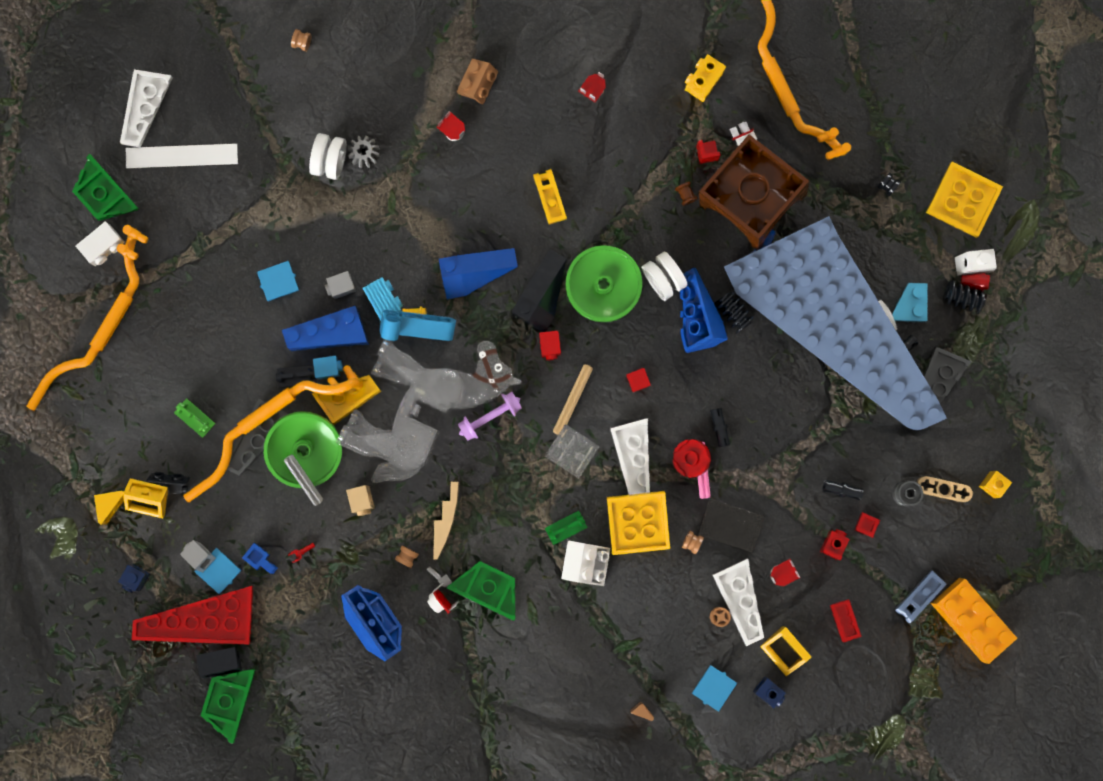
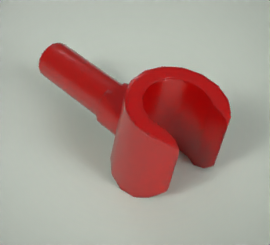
[288,543,315,563]

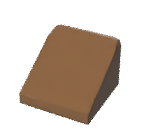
[630,702,654,721]

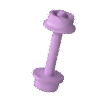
[458,392,522,441]

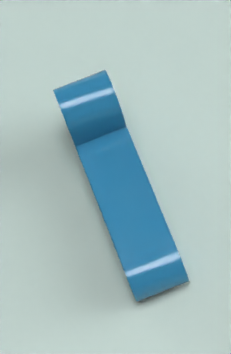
[379,310,456,341]

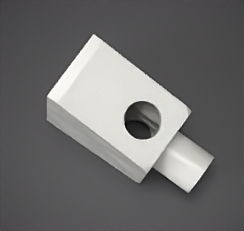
[955,249,996,276]

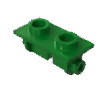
[545,511,587,545]

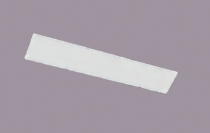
[126,144,238,168]

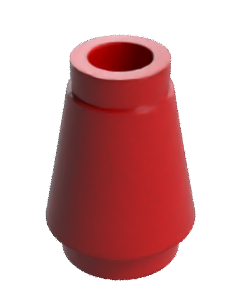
[961,273,990,290]

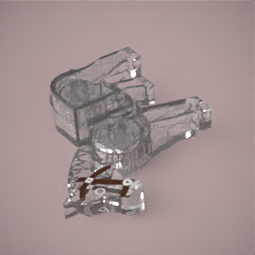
[336,339,522,483]

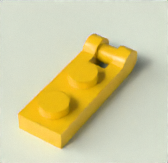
[533,169,567,225]

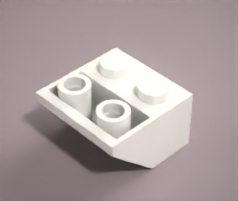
[561,541,611,586]

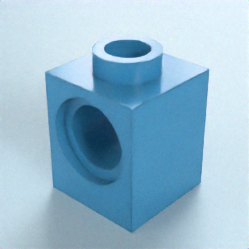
[313,356,343,380]

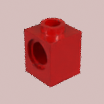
[539,331,561,360]

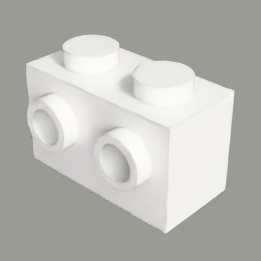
[76,221,125,266]

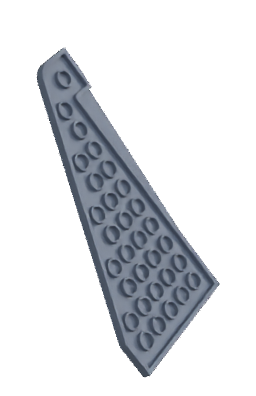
[724,216,947,430]

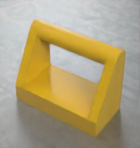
[123,478,168,519]
[760,626,811,676]

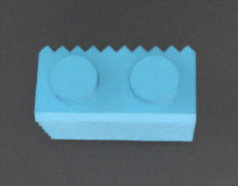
[363,277,403,321]

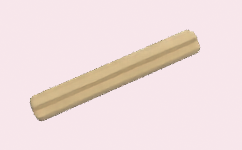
[553,364,593,436]

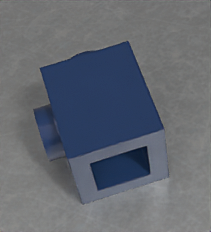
[118,564,151,593]
[753,676,786,708]

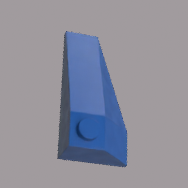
[439,248,518,300]
[680,268,728,353]

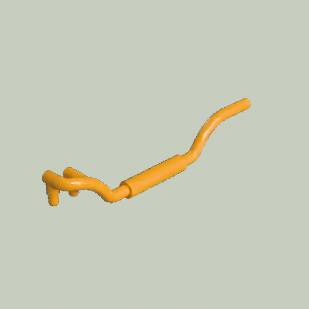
[758,0,851,160]
[26,225,149,411]
[183,365,363,502]

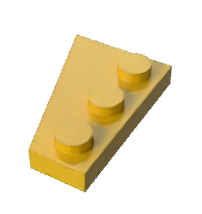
[312,375,381,425]

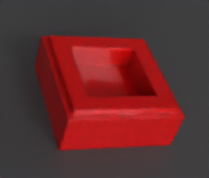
[626,368,651,393]
[854,512,880,538]

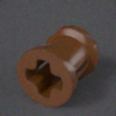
[675,181,698,206]

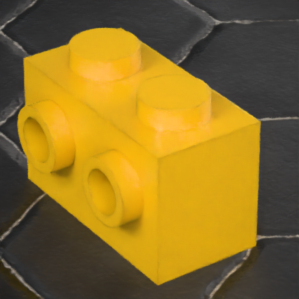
[685,54,726,102]

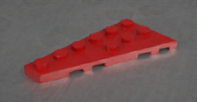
[132,586,253,645]

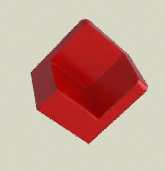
[696,140,721,164]

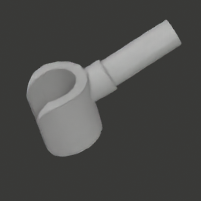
[427,566,452,587]

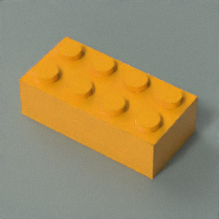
[931,578,1017,664]

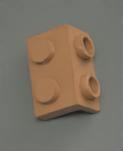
[457,59,498,104]

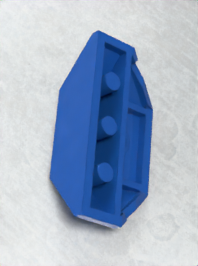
[341,585,402,661]

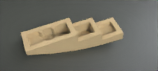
[433,482,459,559]

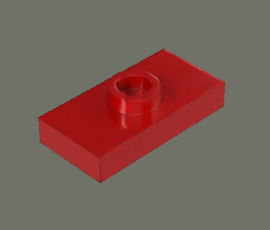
[830,599,862,643]

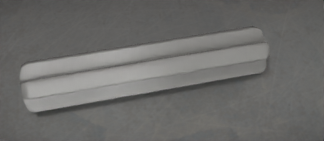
[284,455,323,506]

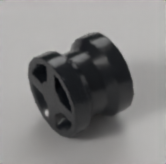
[878,172,901,196]

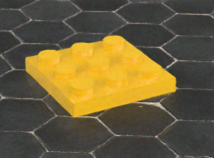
[926,162,1003,238]
[607,491,670,555]

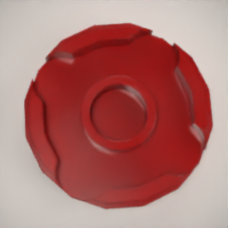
[673,439,711,478]

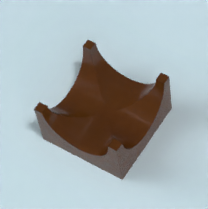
[699,134,809,251]

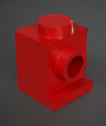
[820,529,850,560]

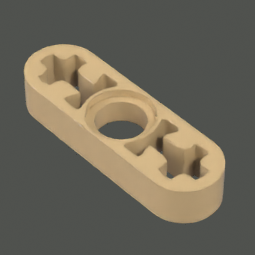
[916,476,973,502]

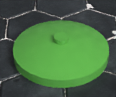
[566,246,642,322]
[264,411,342,488]

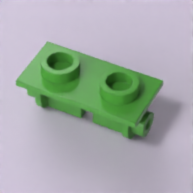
[174,398,216,438]

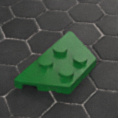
[72,154,139,221]
[447,561,515,621]
[201,669,256,744]

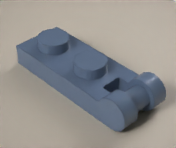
[895,571,947,623]

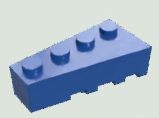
[282,306,370,351]

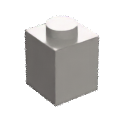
[325,271,356,299]
[180,540,216,573]

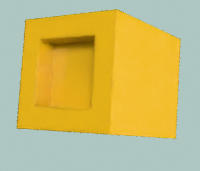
[979,471,1012,498]

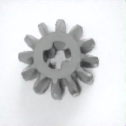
[348,136,380,168]

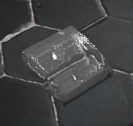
[544,424,599,479]

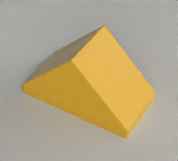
[94,491,124,525]

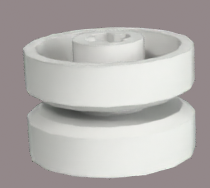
[310,133,347,180]
[641,251,688,301]

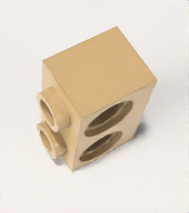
[346,485,375,516]

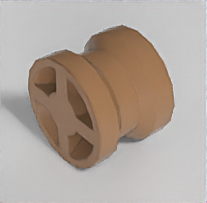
[291,29,312,52]
[681,530,704,554]
[395,545,419,568]
[710,607,731,627]

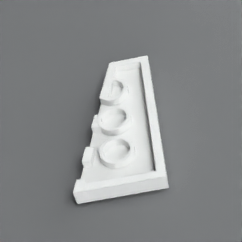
[120,70,173,147]
[610,418,650,495]
[713,559,764,646]

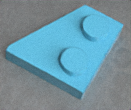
[892,283,927,322]

